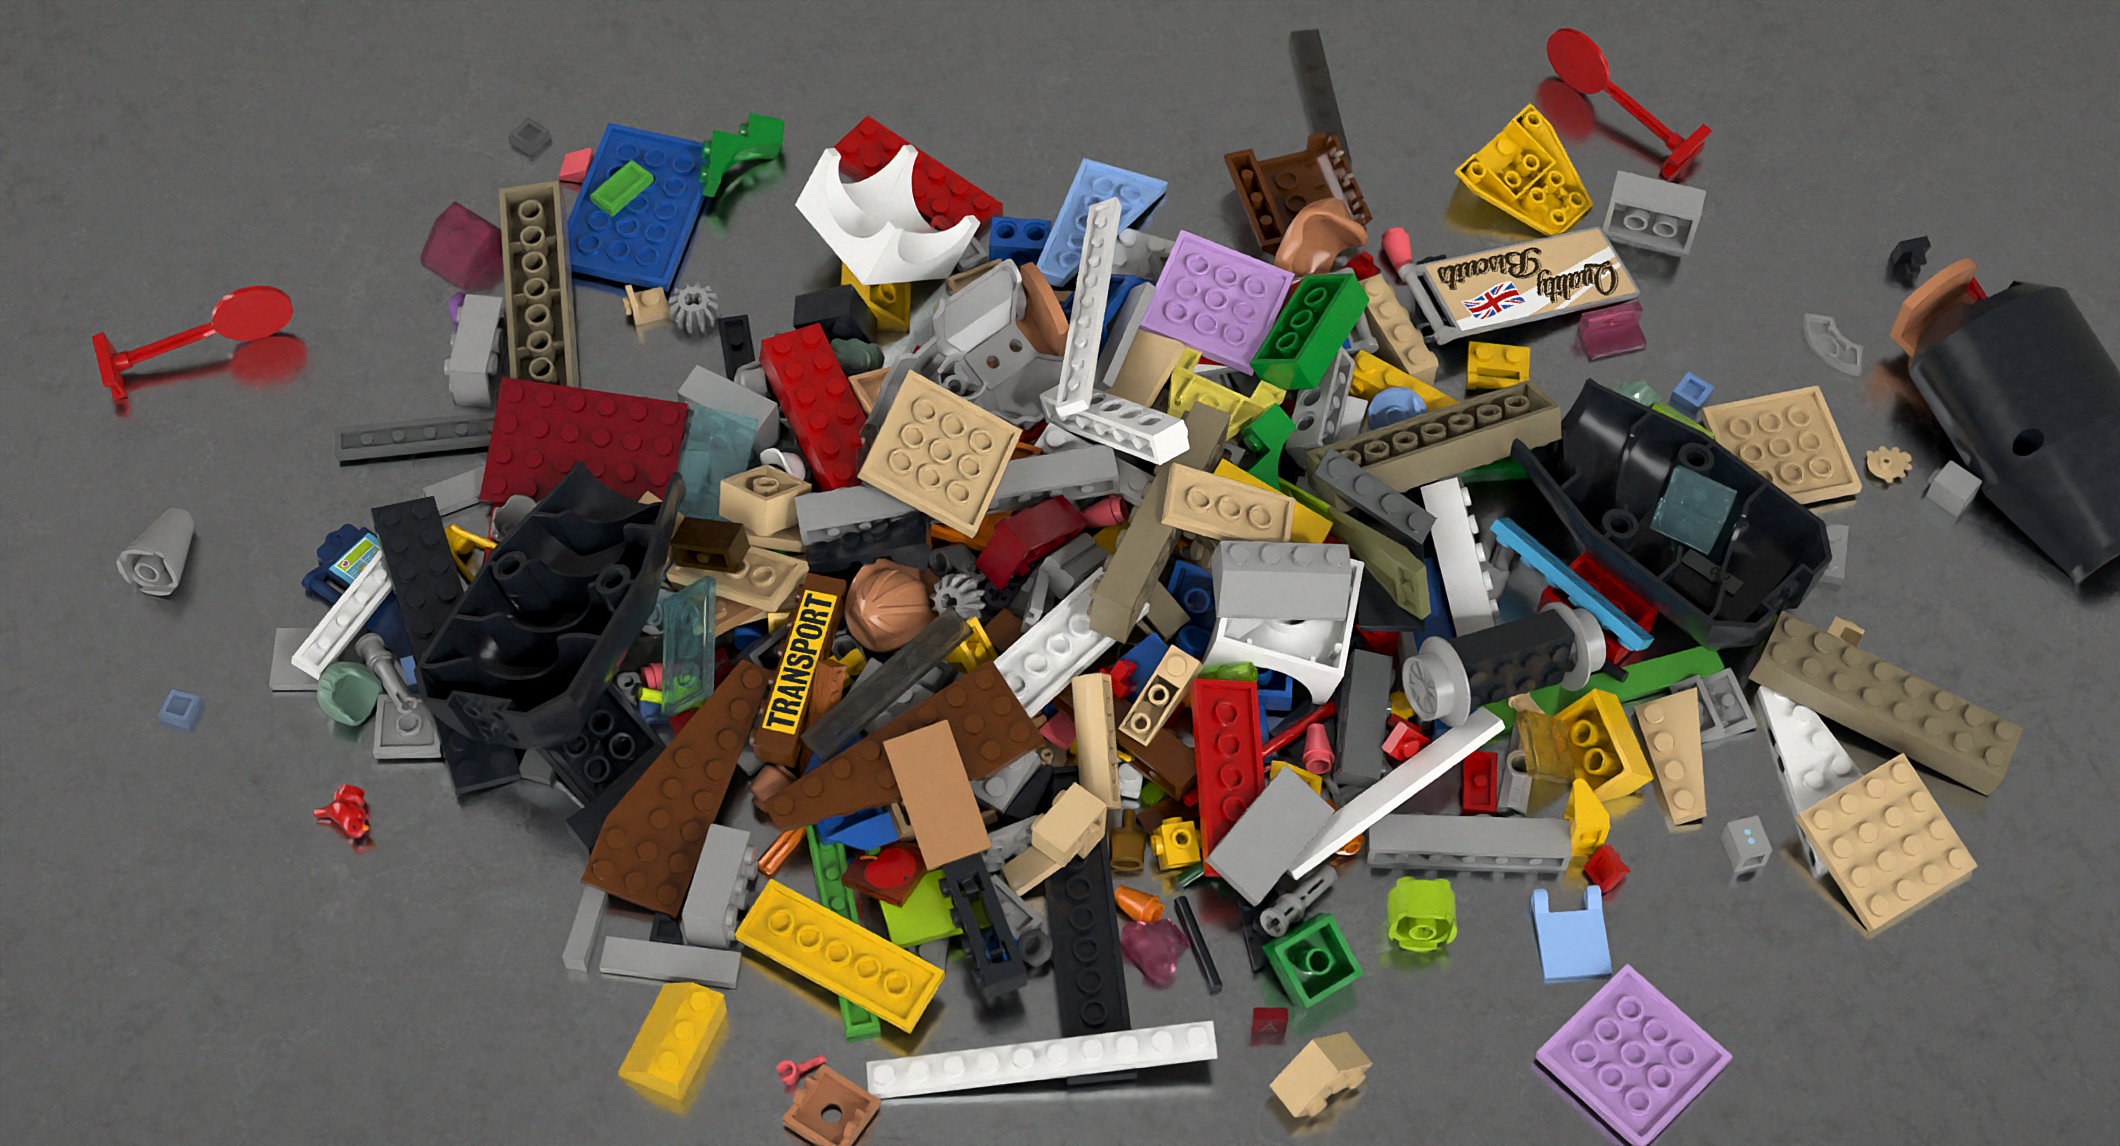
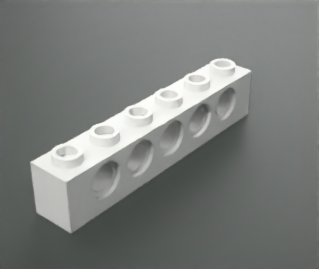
[1040,385,1190,465]

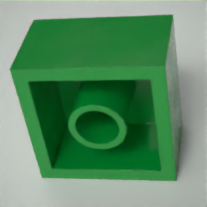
[1262,913,1364,1009]

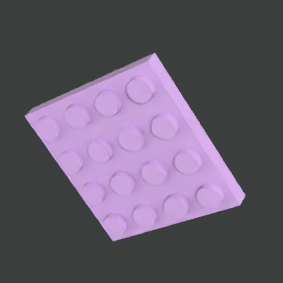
[1138,230,1295,376]
[1535,964,1733,1146]

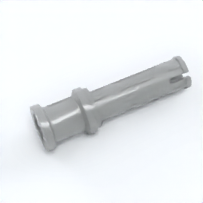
[355,633,418,714]
[1260,864,1338,937]

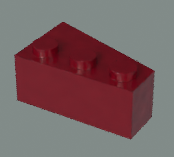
[974,494,1088,591]

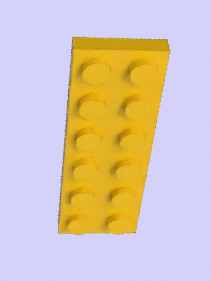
[734,879,946,1033]

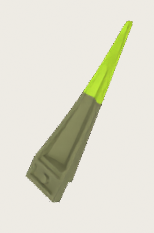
[1278,476,1431,620]

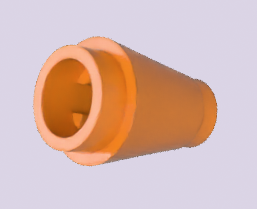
[1114,885,1164,927]

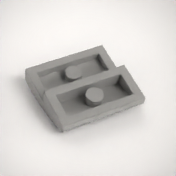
[1669,667,1757,743]

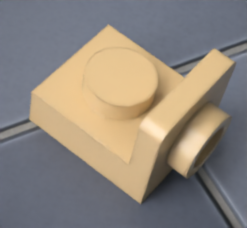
[622,284,670,326]
[1828,616,1865,647]

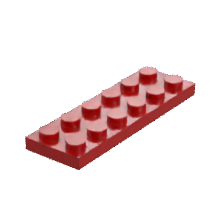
[833,115,1003,238]
[1190,678,1265,877]

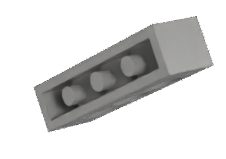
[1285,346,1355,467]

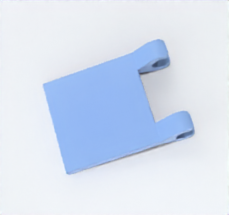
[1530,885,1612,980]

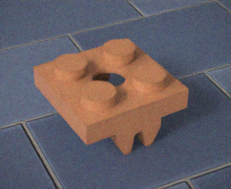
[782,1064,881,1146]

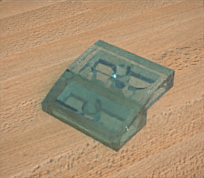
[1650,465,1737,554]

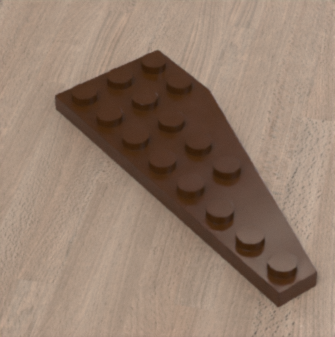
[580,659,771,919]
[762,659,1045,833]

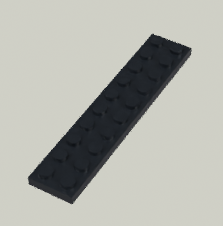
[371,496,521,795]
[1039,765,1137,1085]

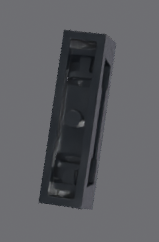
[938,852,1027,999]

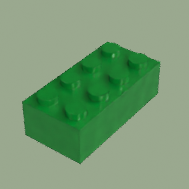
[1249,273,1370,390]

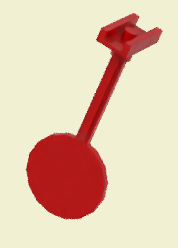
[1546,28,1712,180]
[92,286,293,400]

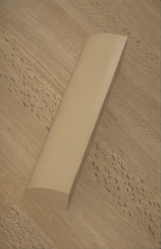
[1072,673,1121,810]

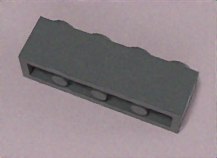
[1332,649,1395,789]

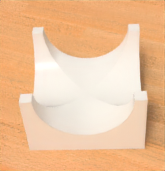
[795,145,980,285]
[1199,542,1364,705]

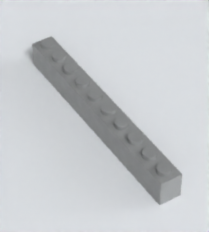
[795,444,1120,546]

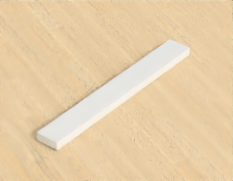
[1285,706,1505,880]

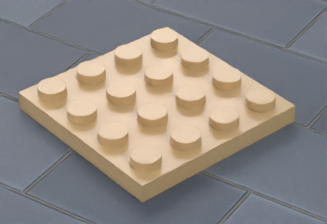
[857,369,1023,538]
[1700,386,1862,504]
[1794,753,1978,932]

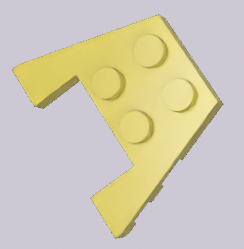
[1167,346,1287,441]

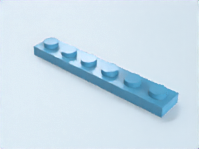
[1490,518,1655,651]

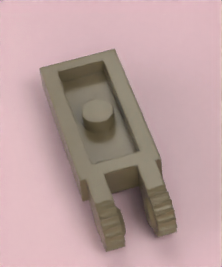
[1180,530,1220,576]

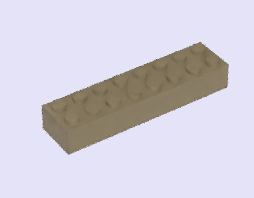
[499,180,579,388]
[1305,380,1562,512]
[1087,401,1231,644]
[1748,610,2023,797]

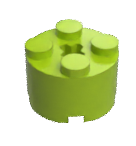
[1387,877,1457,951]

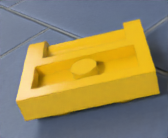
[1466,341,1530,390]

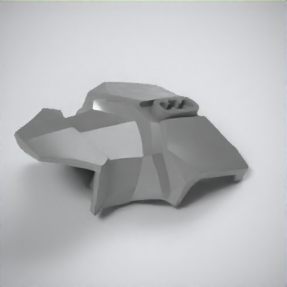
[860,259,1064,454]

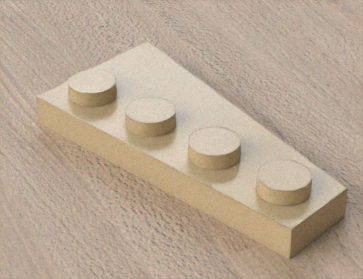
[1634,687,1707,826]

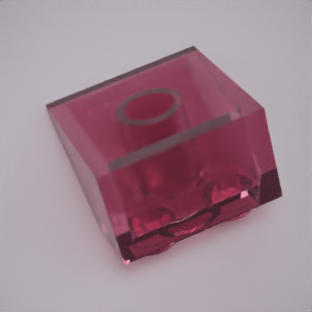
[420,201,503,290]

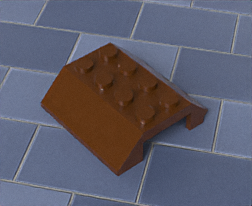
[1224,132,1373,256]

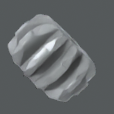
[668,282,720,334]
[929,573,986,629]

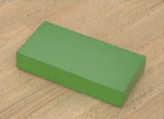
[590,160,654,217]

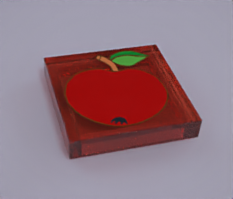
[841,840,928,908]

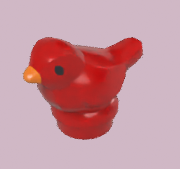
[313,784,369,838]

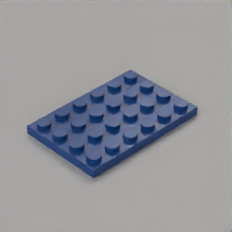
[567,123,705,292]

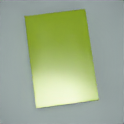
[876,869,989,949]

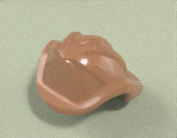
[1273,198,1368,278]
[845,558,946,653]

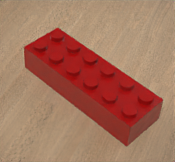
[759,323,869,492]

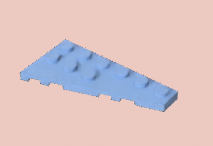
[1036,158,1168,288]

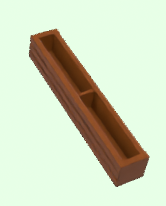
[798,659,847,779]

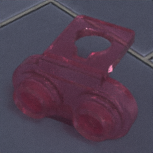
[1121,919,1190,980]

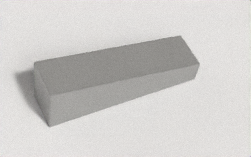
[563,886,608,972]

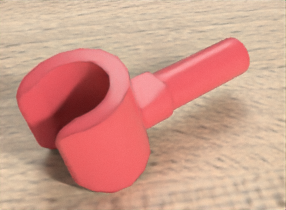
[777,1054,826,1086]

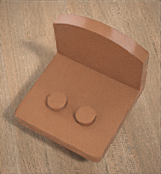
[1889,257,1978,359]
[986,262,1069,369]

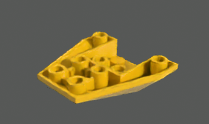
[1454,103,1594,237]

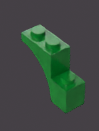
[699,113,784,197]
[1240,402,1297,492]

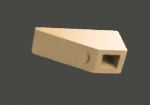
[1118,644,1204,747]

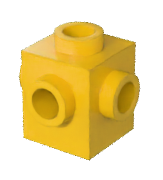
[1151,817,1202,870]

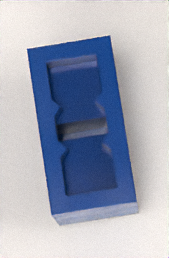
[989,216,1052,266]

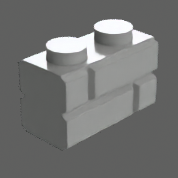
[1036,532,1109,600]

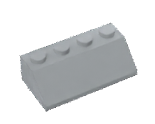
[1211,540,1352,621]

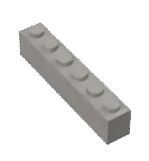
[1365,812,1572,870]

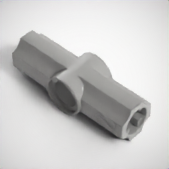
[1496,720,1542,818]

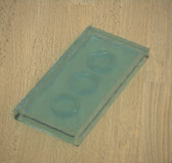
[678,405,759,522]
[661,575,716,717]

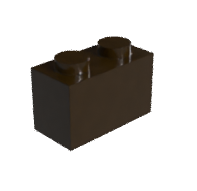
[670,517,750,574]

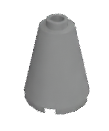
[116,508,195,596]

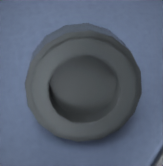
[1017,929,1053,967]

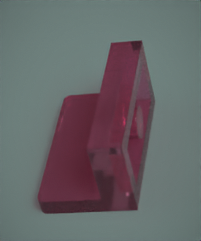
[1577,301,1647,359]

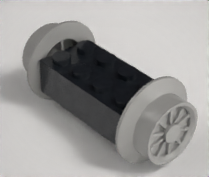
[1402,602,1606,727]

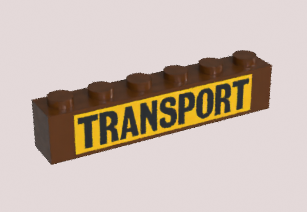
[750,573,847,768]

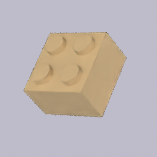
[719,464,812,536]

